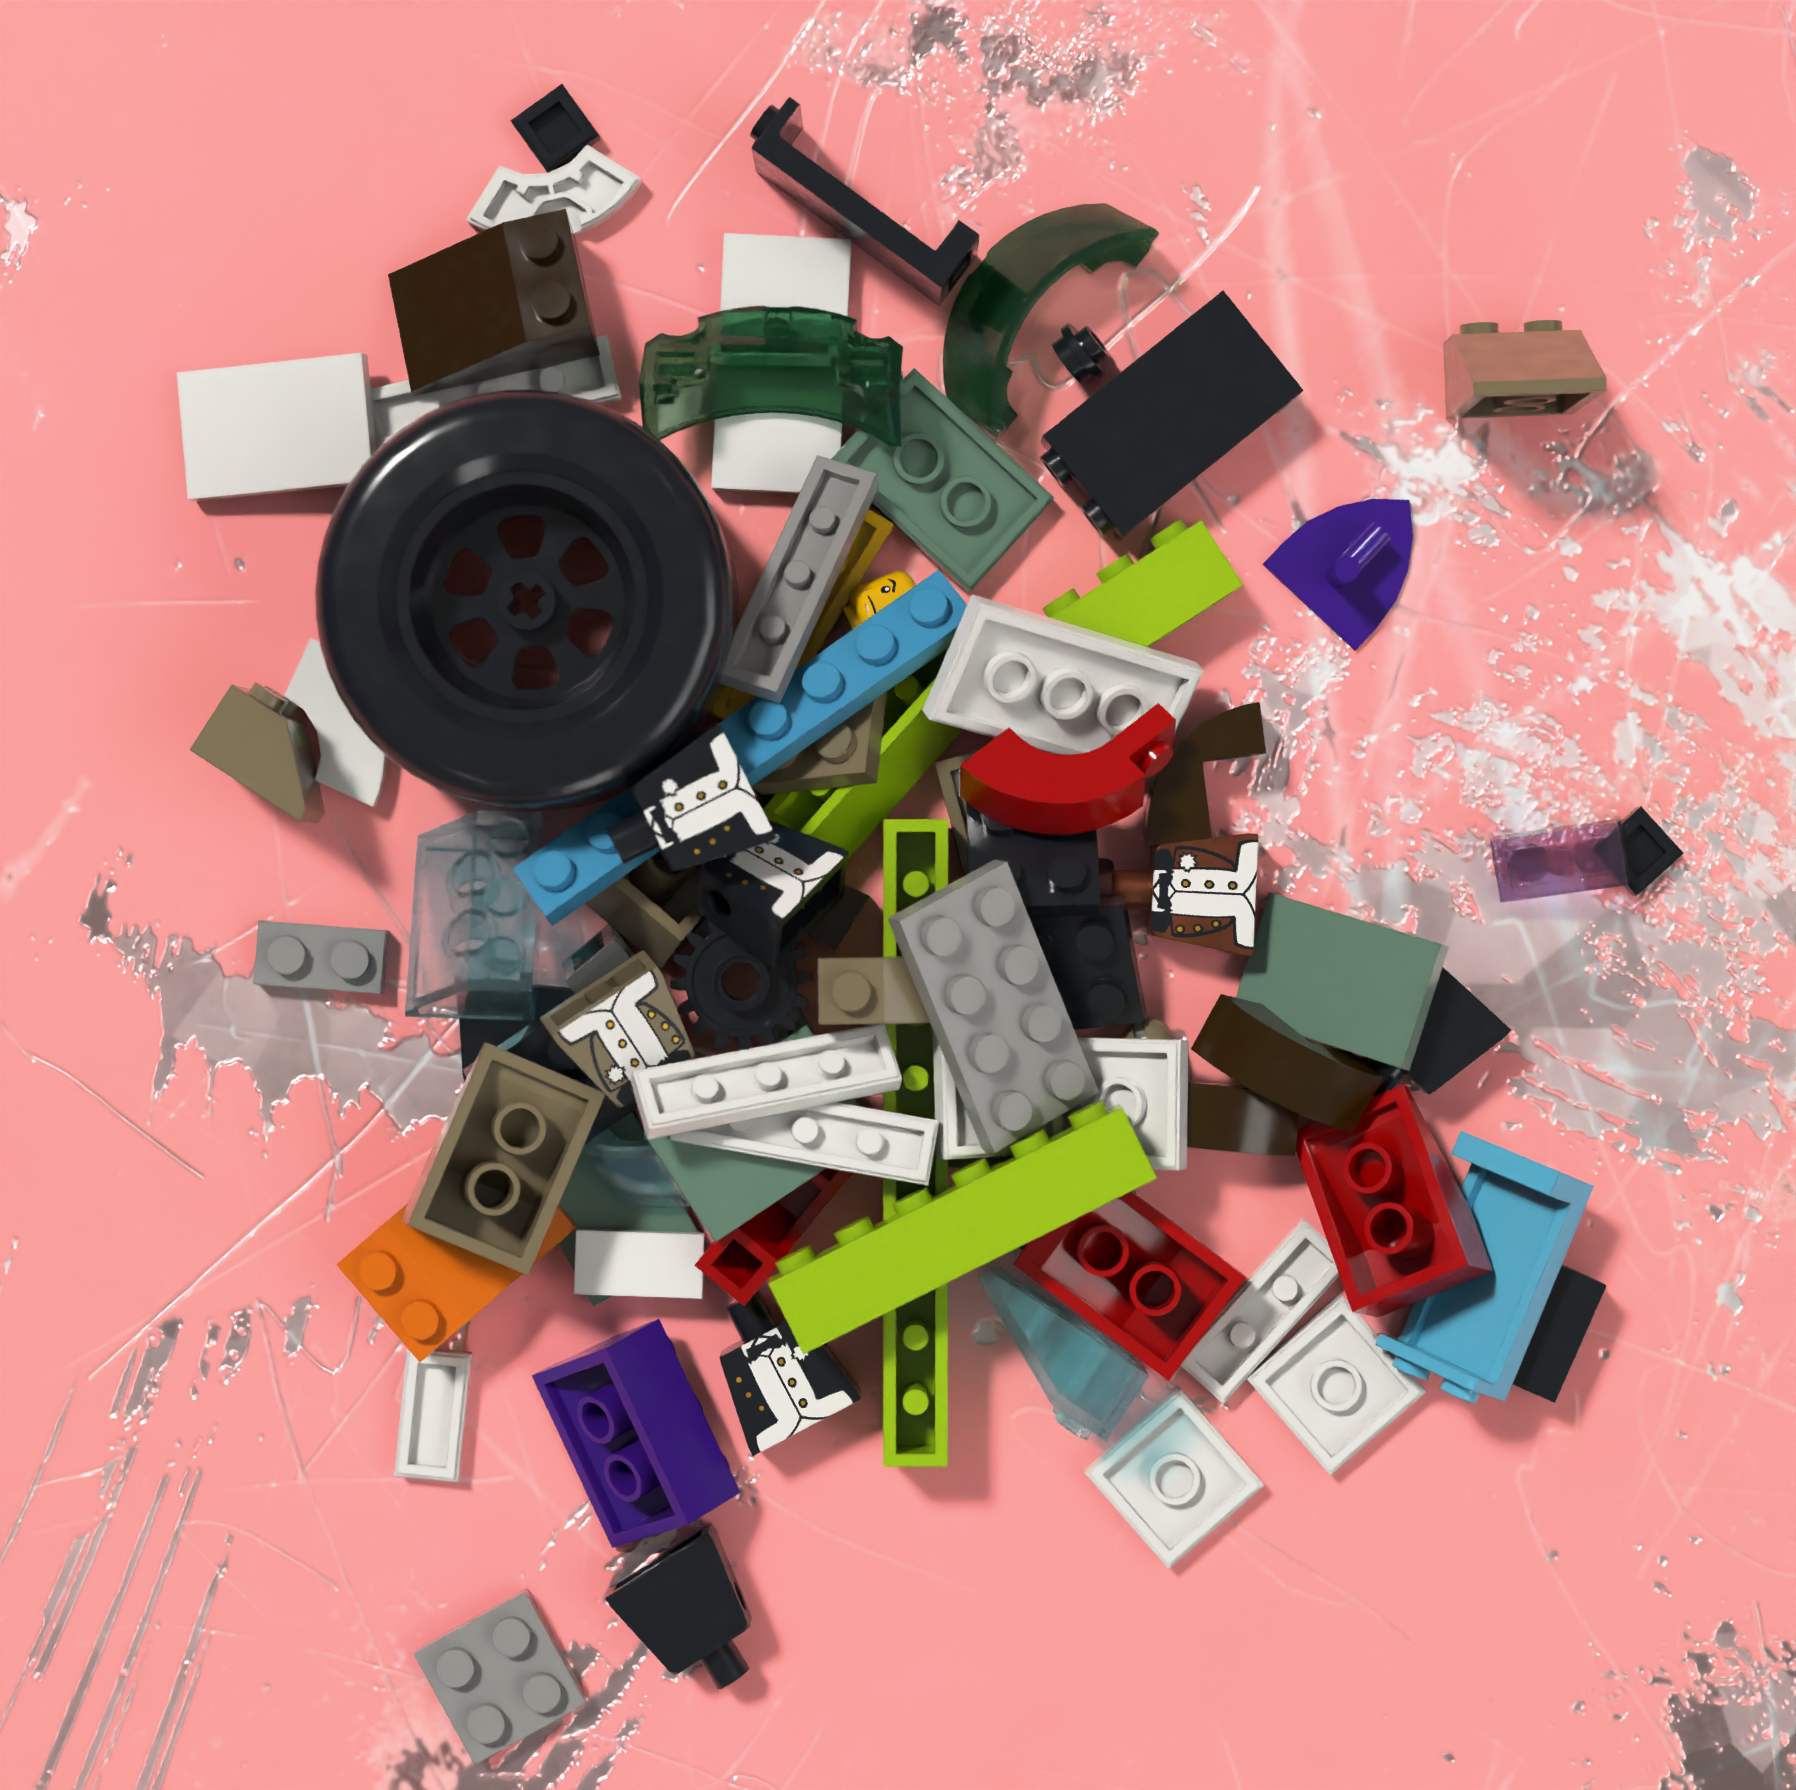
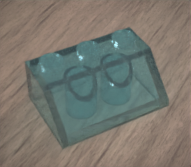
[405,810,545,1021]

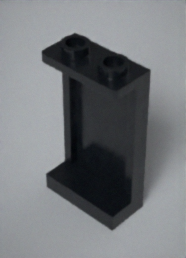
[750,97,980,307]
[1039,290,1304,541]

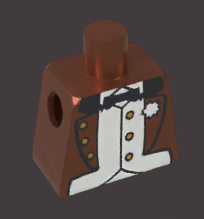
[1113,833,1258,956]

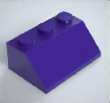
[531,1319,741,1548]

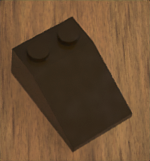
[388,209,600,396]

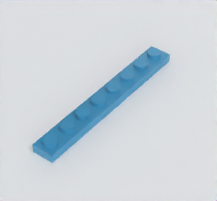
[512,570,967,926]

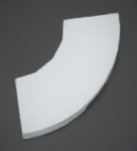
[466,145,643,235]
[284,638,388,807]

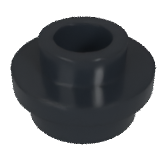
[1052,323,1110,385]

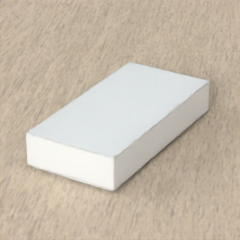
[574,1228,705,1299]
[394,1348,472,1482]

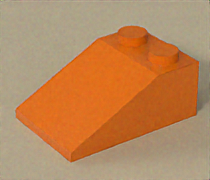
[336,1203,578,1362]

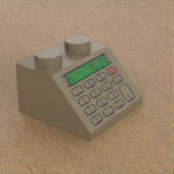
[189,682,325,823]

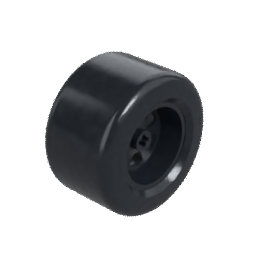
[315,390,740,811]

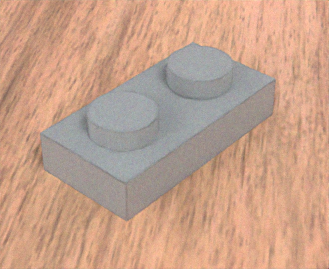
[253,920,389,994]

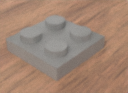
[413,1588,588,1765]

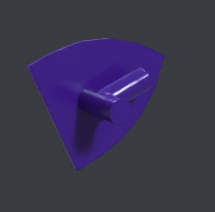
[1262,499,1413,651]

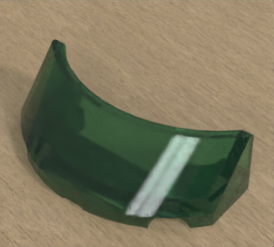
[943,203,1160,443]
[639,306,903,447]

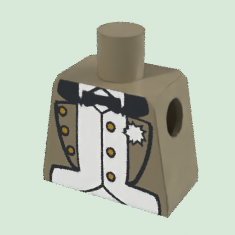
[540,950,696,1108]

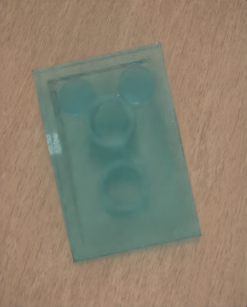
[976,1261,1149,1441]

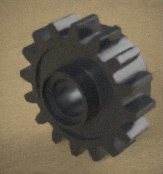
[670,920,813,1050]

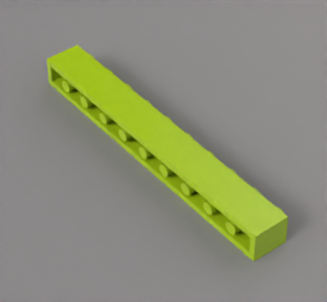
[883,819,948,1467]

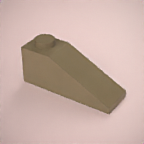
[818,956,930,1025]

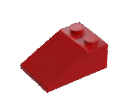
[1296,1085,1493,1318]
[1013,1191,1246,1381]

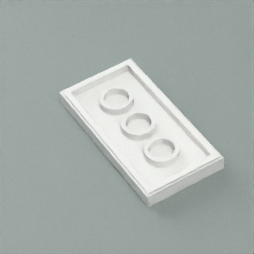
[711,233,852,494]
[922,594,1204,784]

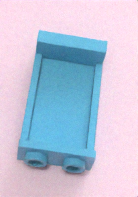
[1375,1131,1594,1404]

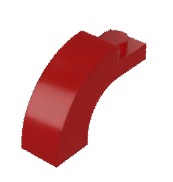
[960,703,1176,835]
[694,1168,853,1306]

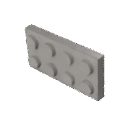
[887,860,1099,1154]

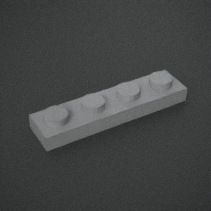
[720,455,879,704]

